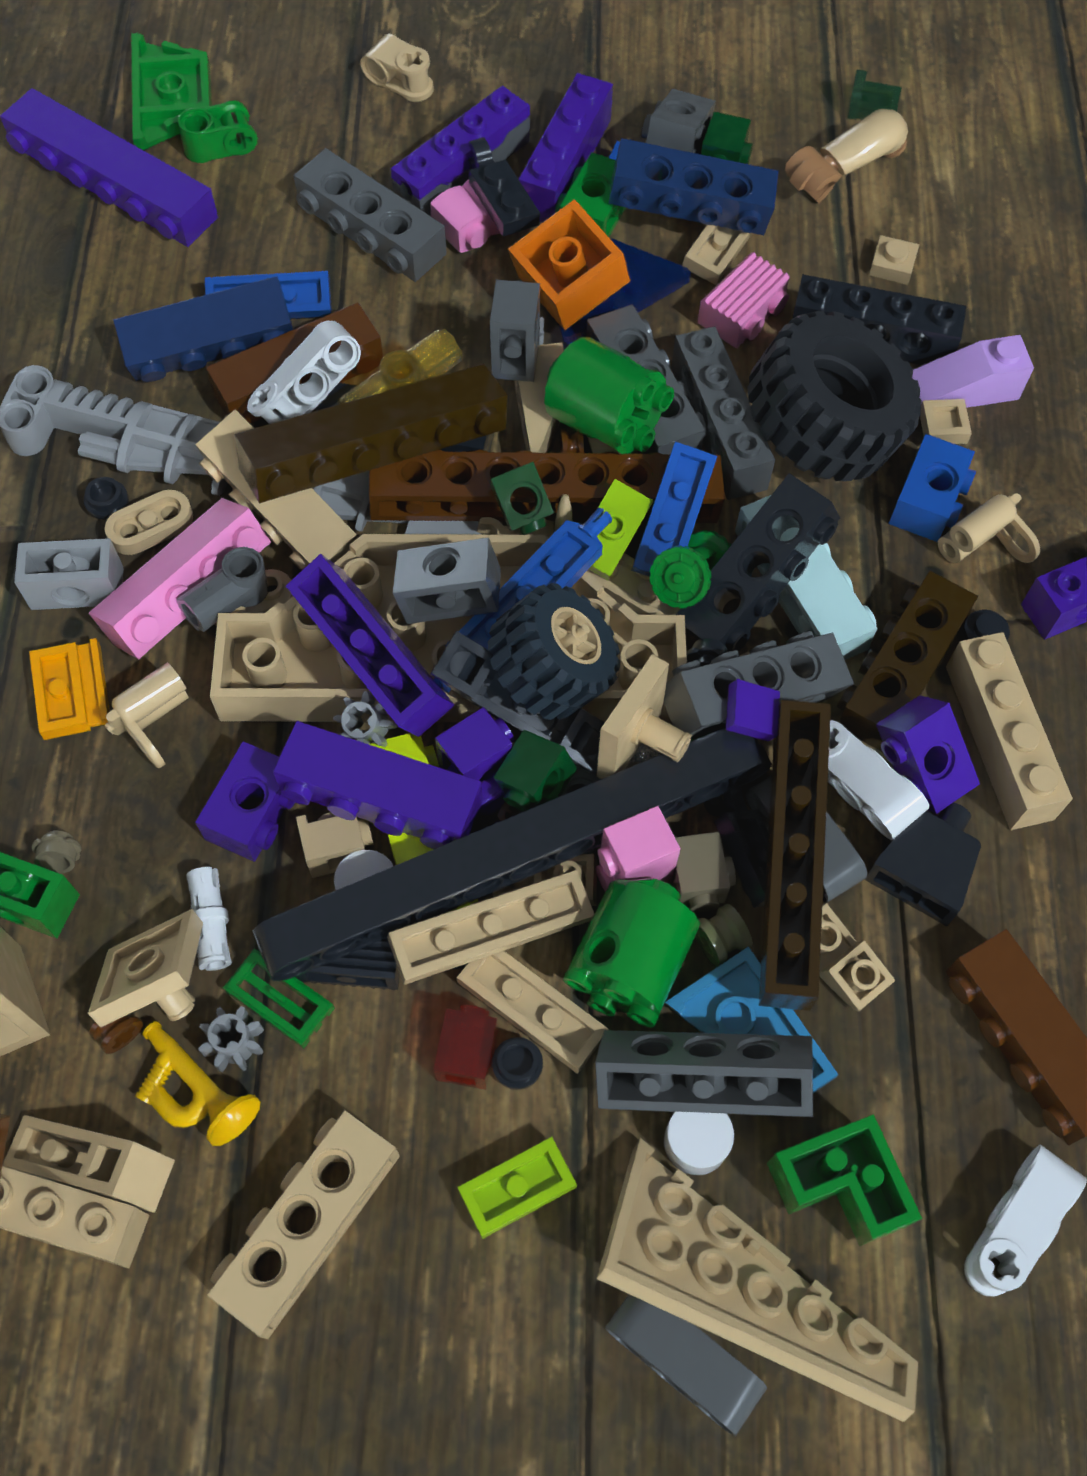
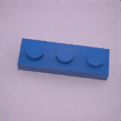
[205,271,332,319]
[631,441,717,577]

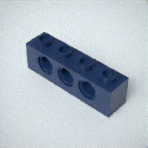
[608,138,778,236]

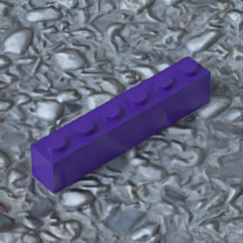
[0,88,218,247]

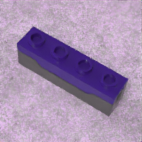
[391,86,530,216]

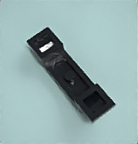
[430,631,605,775]

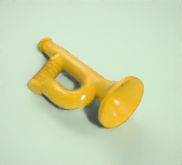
[134,1021,261,1146]

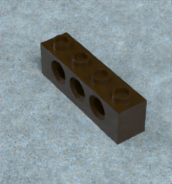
[837,571,978,752]

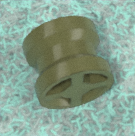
[695,904,753,966]

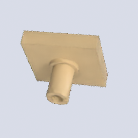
[597,655,692,779]
[88,909,203,1027]

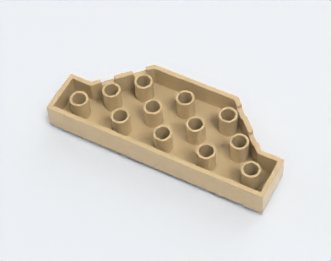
[210,534,687,723]

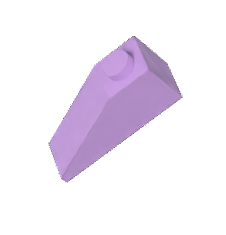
[912,335,1034,408]

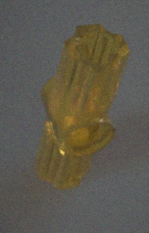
[338,329,462,405]

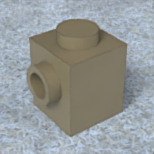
[672,832,736,913]

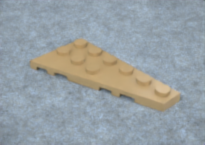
[597,1138,918,1422]

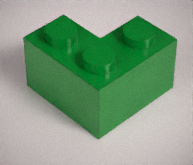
[767,1114,922,1247]

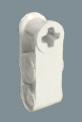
[247,320,361,424]
[828,720,929,840]
[964,1145,1087,1297]

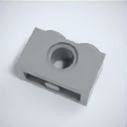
[14,538,124,610]

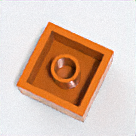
[508,199,630,331]

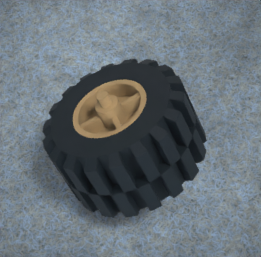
[488,583,621,720]

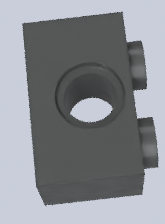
[642,88,716,154]
[490,280,540,382]
[393,537,501,624]

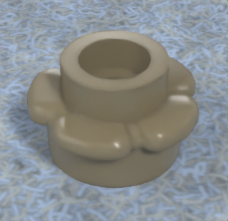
[32,830,81,874]

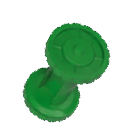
[650,530,731,608]

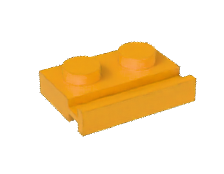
[29,638,110,740]

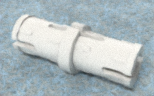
[186,867,232,971]

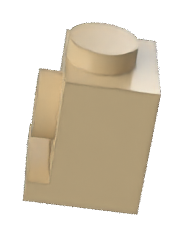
[296,812,374,878]

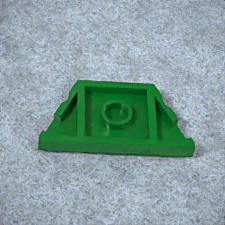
[131,33,212,150]

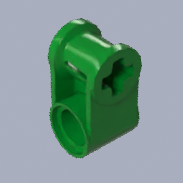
[178,101,258,163]

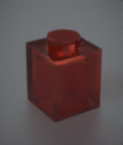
[433,1005,498,1090]

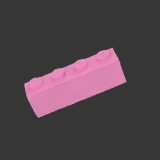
[89,498,271,660]

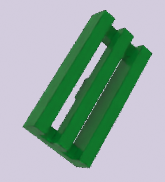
[223,948,335,1049]

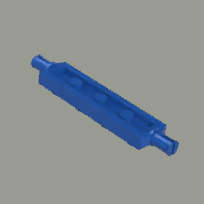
[434,508,612,693]

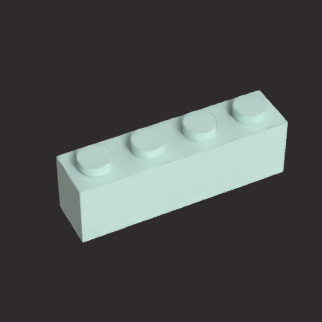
[735,495,878,660]

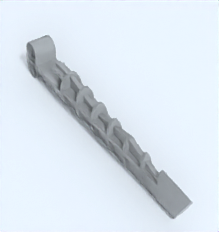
[0,365,481,535]

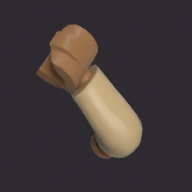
[785,109,908,204]

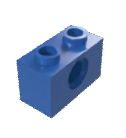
[889,434,976,542]

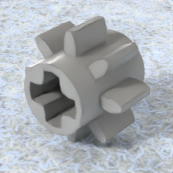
[333,691,397,747]
[199,1006,264,1072]

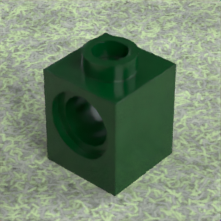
[489,462,554,535]
[493,730,577,812]

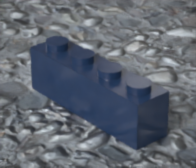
[113,276,294,382]

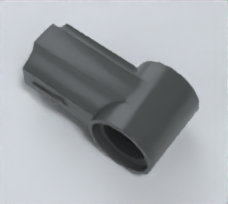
[177,547,268,632]

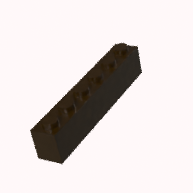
[235,364,508,503]
[759,700,831,1011]

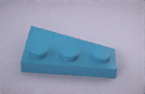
[665,947,838,1093]

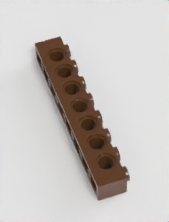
[369,450,725,523]

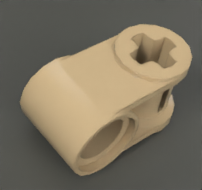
[360,34,434,102]

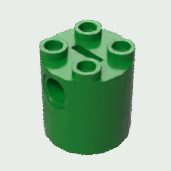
[544,337,674,454]
[563,878,700,1027]

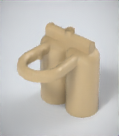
[938,493,1040,564]
[104,662,189,768]

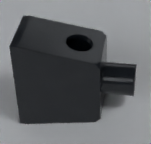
[865,802,981,927]

